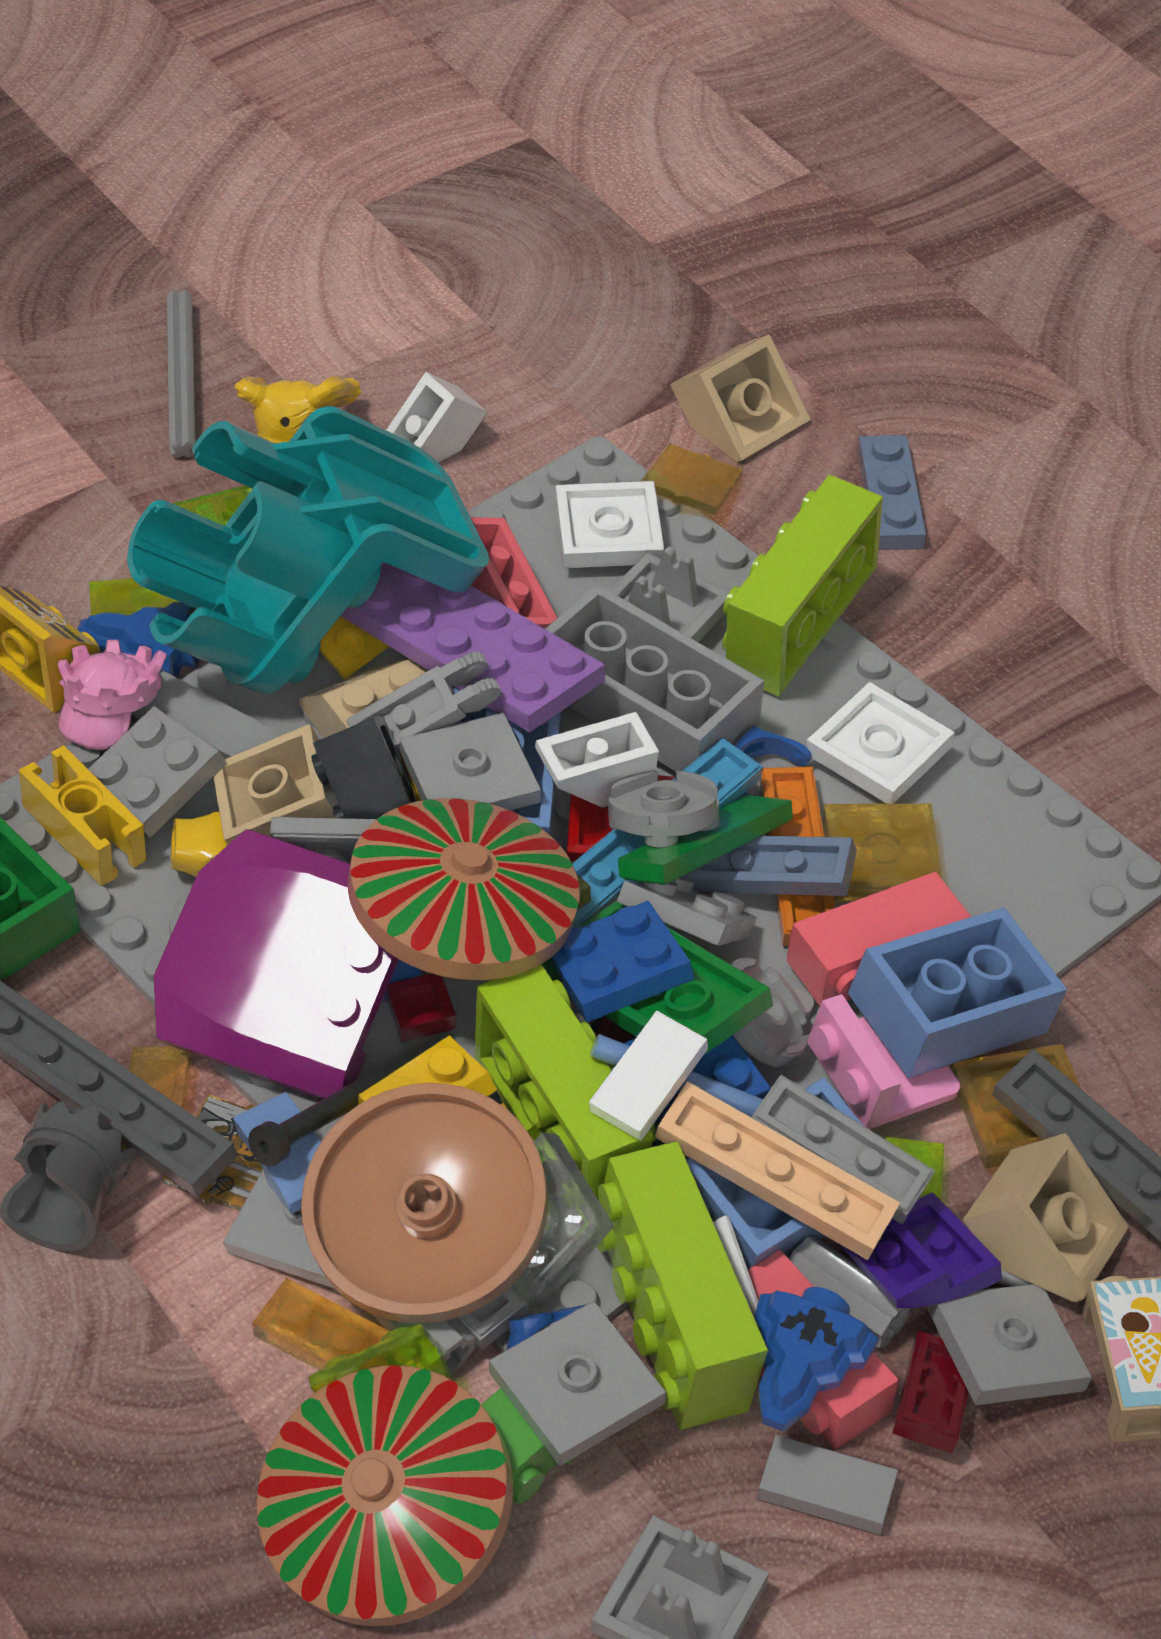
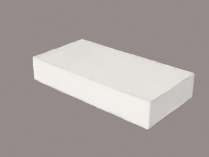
[589,1011,708,1141]

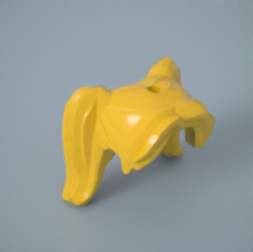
[235,375,361,443]

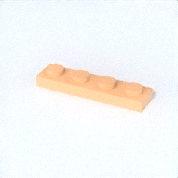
[655,1081,900,1260]

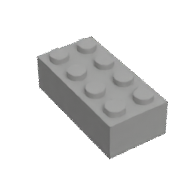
[545,584,764,771]

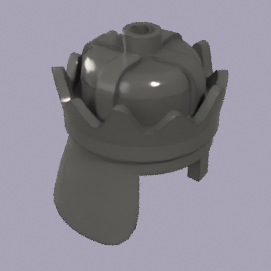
[0,1101,137,1252]

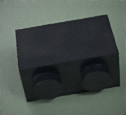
[311,714,419,819]

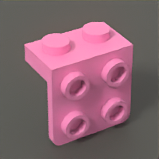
[807,994,960,1129]

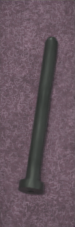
[248,1032,456,1167]

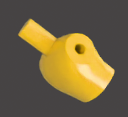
[170,812,227,877]

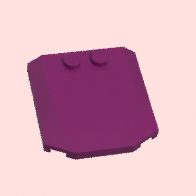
[154,829,399,1100]

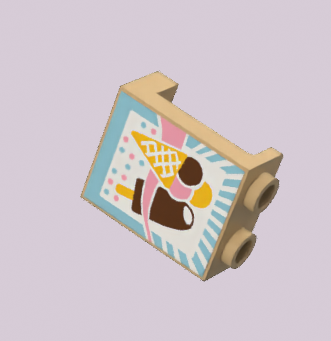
[1082,1276,1161,1443]

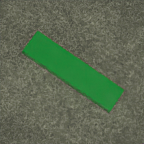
[617,795,793,885]

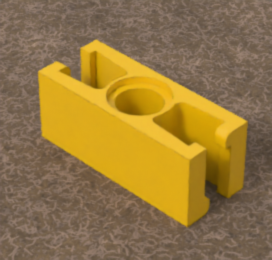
[18,745,146,886]

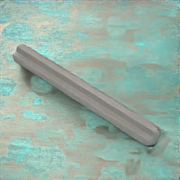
[167,289,196,459]

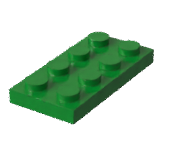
[542,901,773,1057]

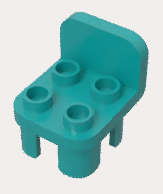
[127,406,489,694]

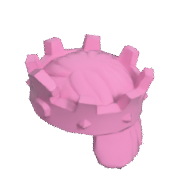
[58,640,167,750]

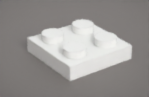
[555,481,664,568]
[806,682,955,806]

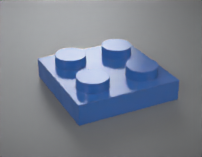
[549,900,694,1022]

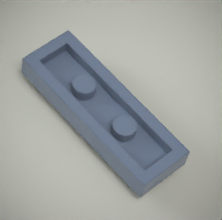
[857,435,926,550]
[684,836,857,896]

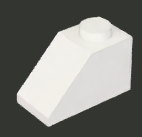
[386,372,487,463]
[535,712,659,808]

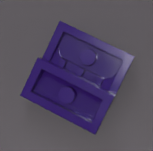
[838,1192,1002,1308]

